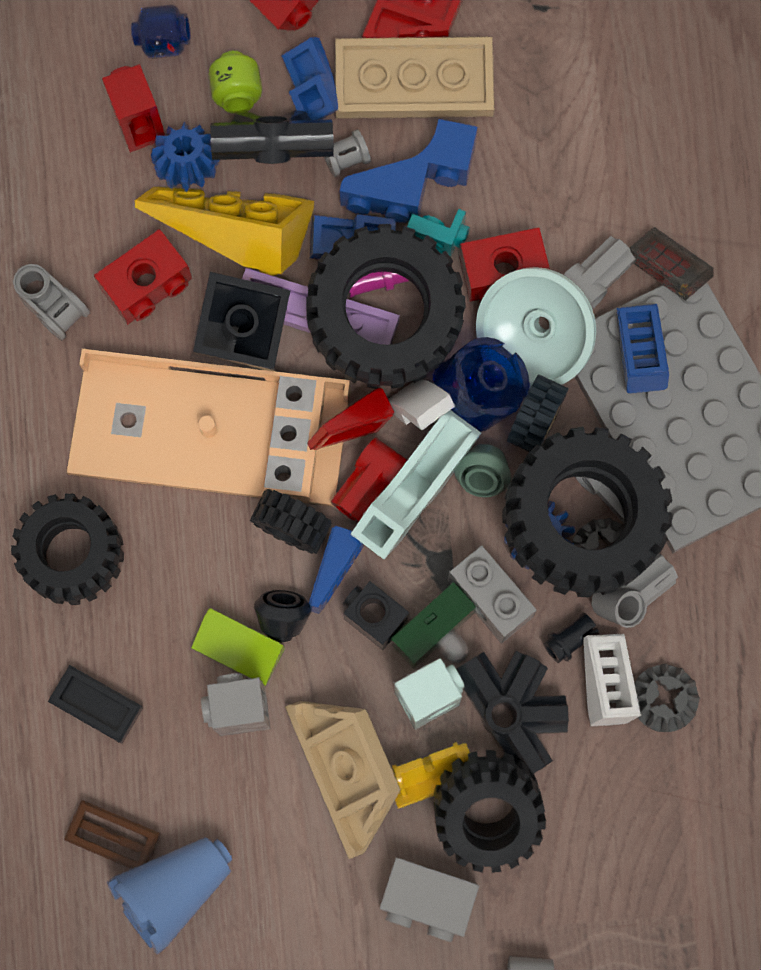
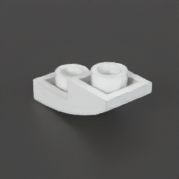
[388,379,455,430]

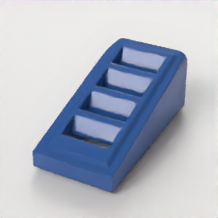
[616,304,669,393]
[309,526,364,614]

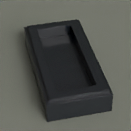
[48,665,144,744]

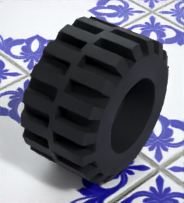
[11,493,124,605]
[433,750,546,873]

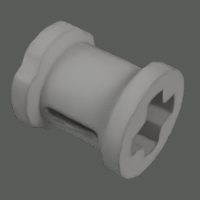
[324,129,371,177]

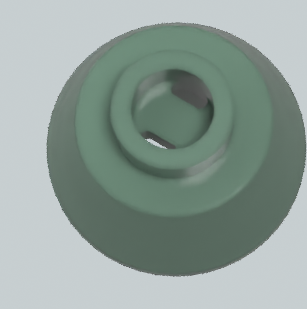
[455,444,511,497]

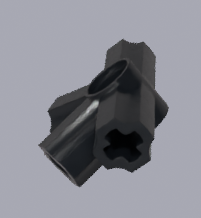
[210,110,334,164]
[456,651,569,774]

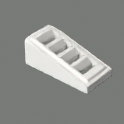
[583,634,641,726]

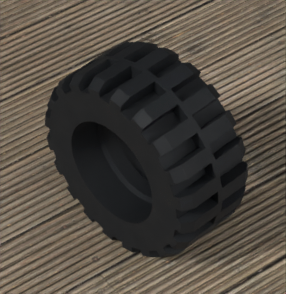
[306,224,466,389]
[502,427,673,597]

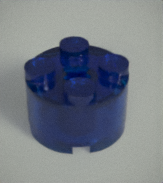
[433,337,530,432]

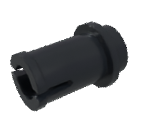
[544,613,600,663]

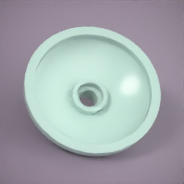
[476,267,596,389]

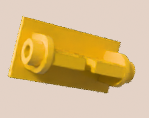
[392,742,470,809]

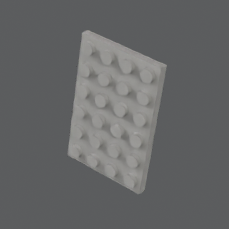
[575,267,761,554]

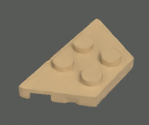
[285,701,400,859]

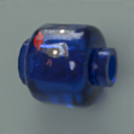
[131,4,191,59]

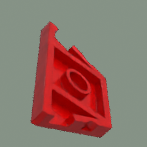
[362,0,463,39]

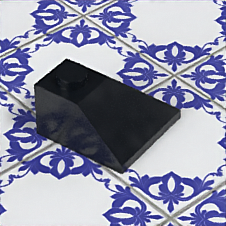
[190,272,291,371]

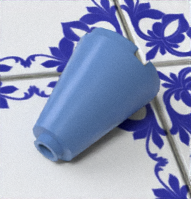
[107,837,232,955]

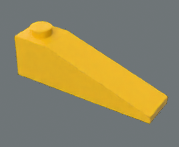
[135,187,314,275]

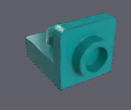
[407,209,470,257]

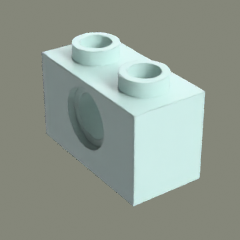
[395,658,465,730]

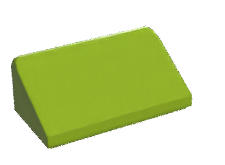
[191,608,285,686]

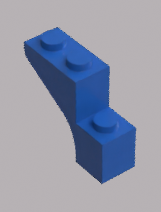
[339,119,478,223]

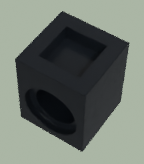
[342,581,409,650]

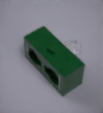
[391,582,477,669]

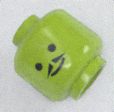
[209,51,262,113]

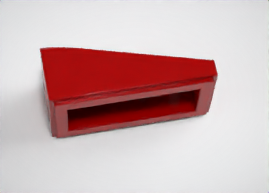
[307,387,395,450]

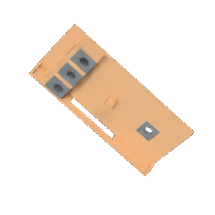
[67,349,350,507]

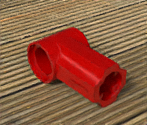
[331,437,407,523]

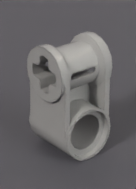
[13,264,90,341]

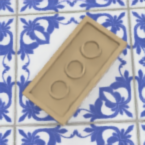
[336,37,494,118]

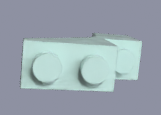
[351,410,481,559]

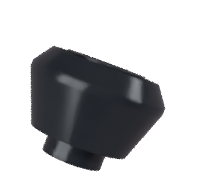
[254,590,312,642]

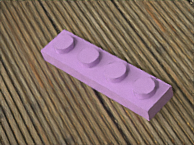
[242,268,400,345]

